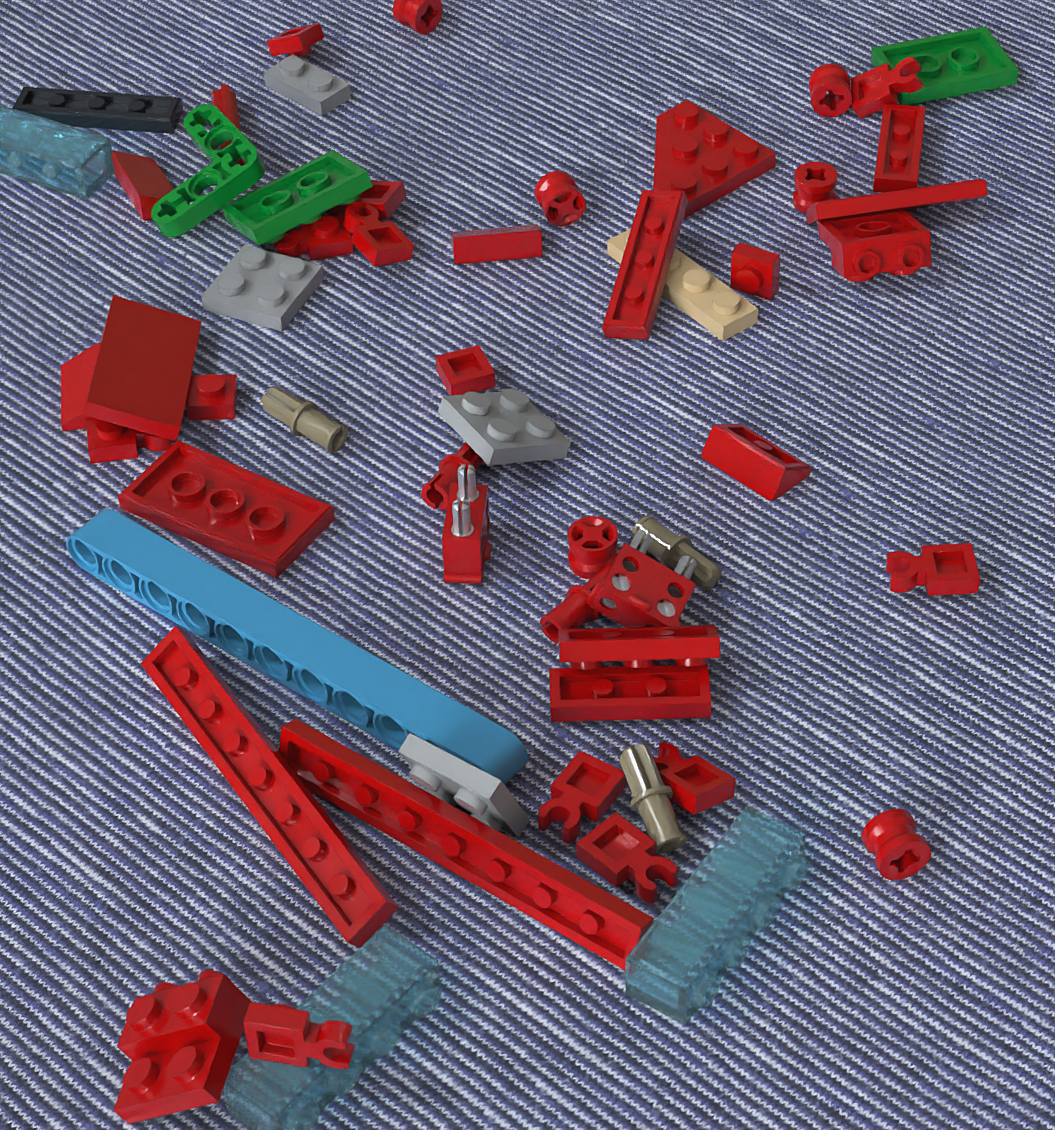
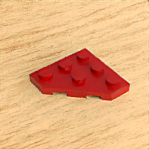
[653,100,776,220]

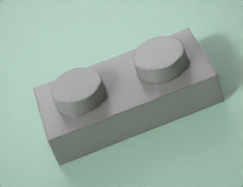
[264,55,351,116]

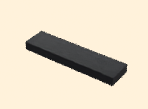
[11,87,183,134]

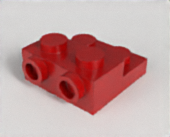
[818,209,931,282]
[113,970,252,1124]

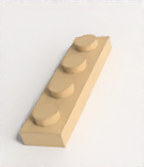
[607,228,758,341]

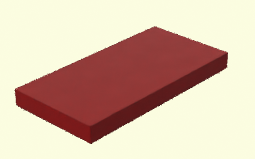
[83,295,202,441]
[118,440,335,578]

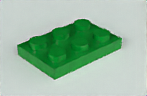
[871,26,1019,105]
[221,150,373,246]

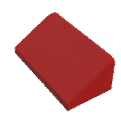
[111,151,174,221]
[450,225,542,264]
[60,342,101,431]
[701,423,812,500]

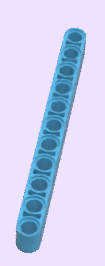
[66,508,528,785]

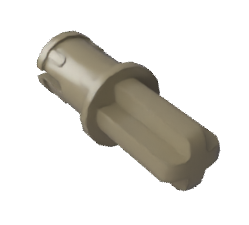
[261,386,348,453]
[631,515,722,591]
[619,743,687,854]

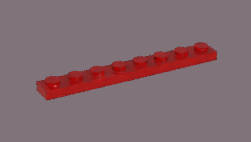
[140,626,399,948]
[278,718,654,974]

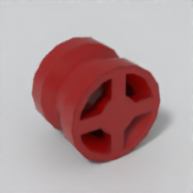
[393,0,443,35]
[809,64,852,117]
[793,161,838,214]
[534,170,586,226]
[567,516,618,579]
[861,809,931,880]

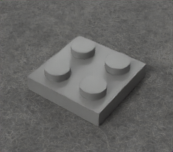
[201,245,324,331]
[438,389,571,466]
[398,733,530,838]

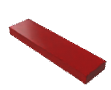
[805,178,988,224]
[602,190,688,340]

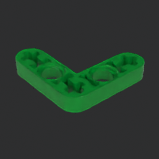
[151,104,266,238]

